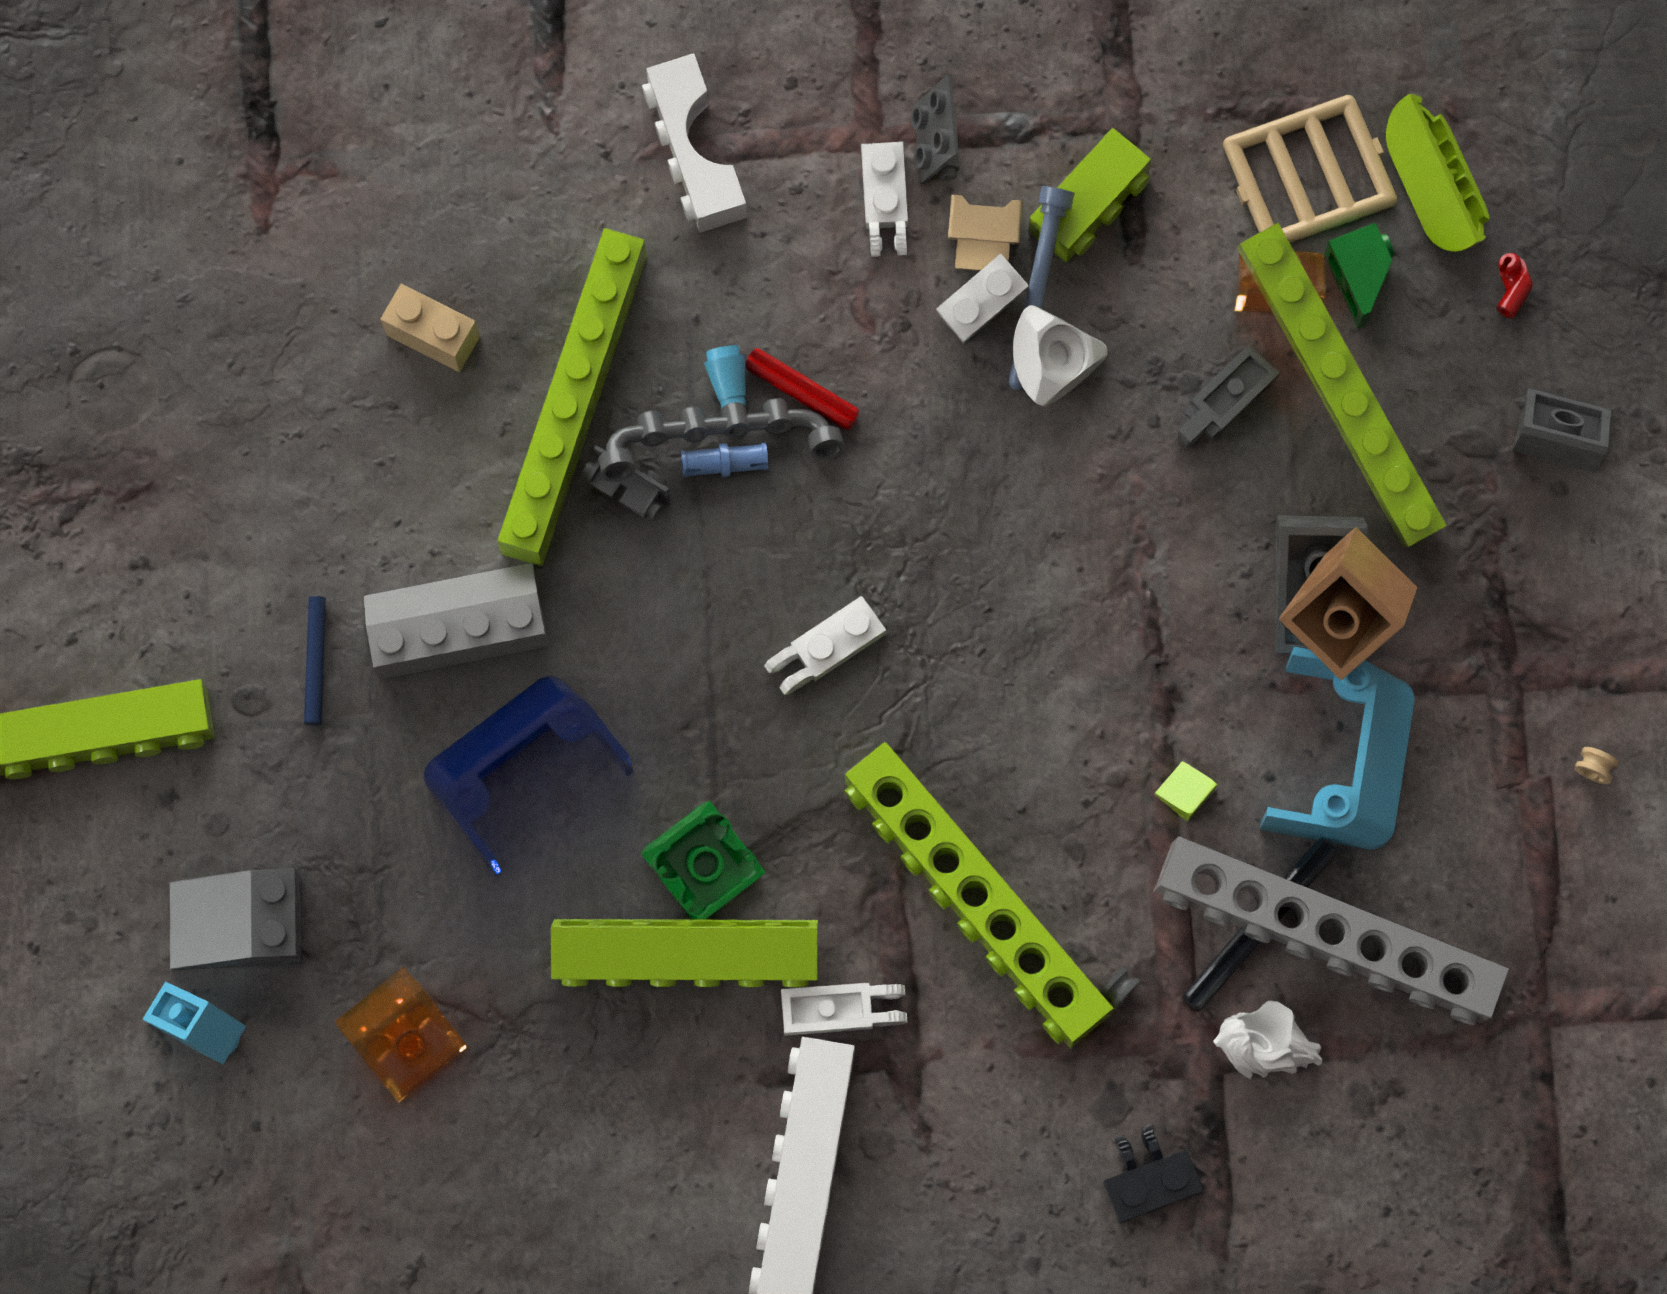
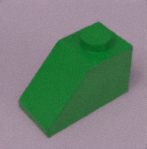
[1324,223,1394,329]

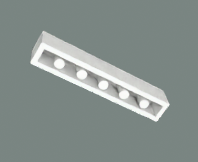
[749,1037,855,1294]

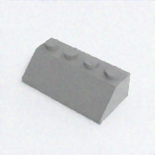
[364,563,549,680]

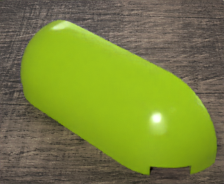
[1386,94,1490,251]

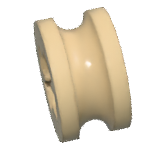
[1574,747,1619,784]

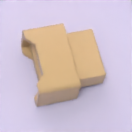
[948,195,1023,271]

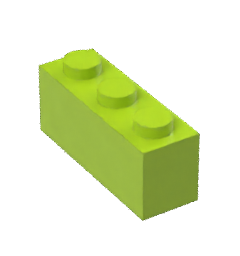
[1028,128,1151,263]

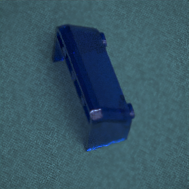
[424,676,634,876]

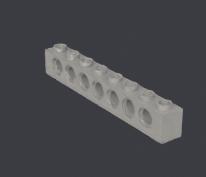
[1154,836,1509,1025]

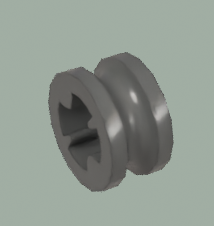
[1100,966,1141,1010]

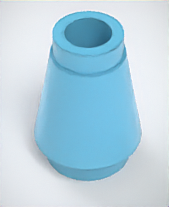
[704,345,746,409]

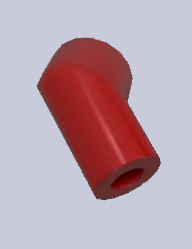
[1496,253,1533,319]

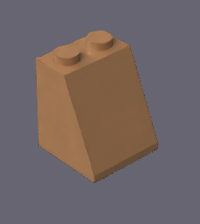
[1279,527,1417,680]

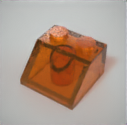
[334,966,468,1103]

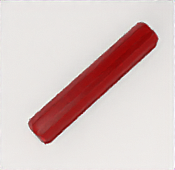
[745,348,859,430]

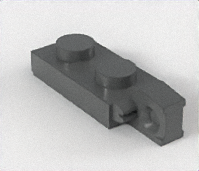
[1176,344,1280,450]

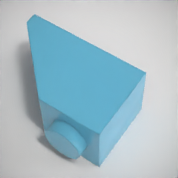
[142,981,246,1064]

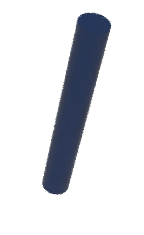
[304,596,326,726]

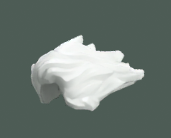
[1213,1000,1322,1079]

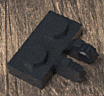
[1103,1125,1203,1224]

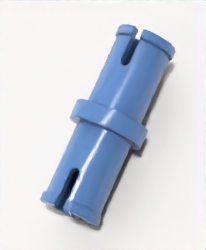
[680,443,768,478]

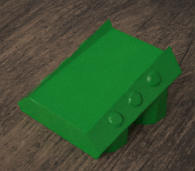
[640,800,765,920]

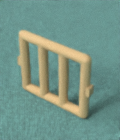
[1223,95,1397,243]

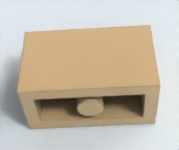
[380,283,480,373]

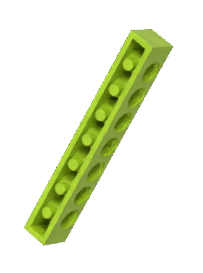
[844,742,1113,1049]

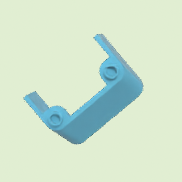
[1260,647,1414,849]

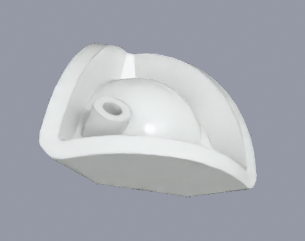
[1013,305,1108,406]

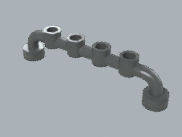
[598,398,845,482]

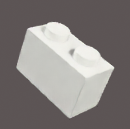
[936,254,1029,344]

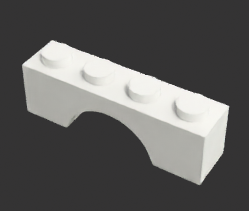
[642,53,747,233]

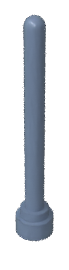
[1009,186,1075,390]

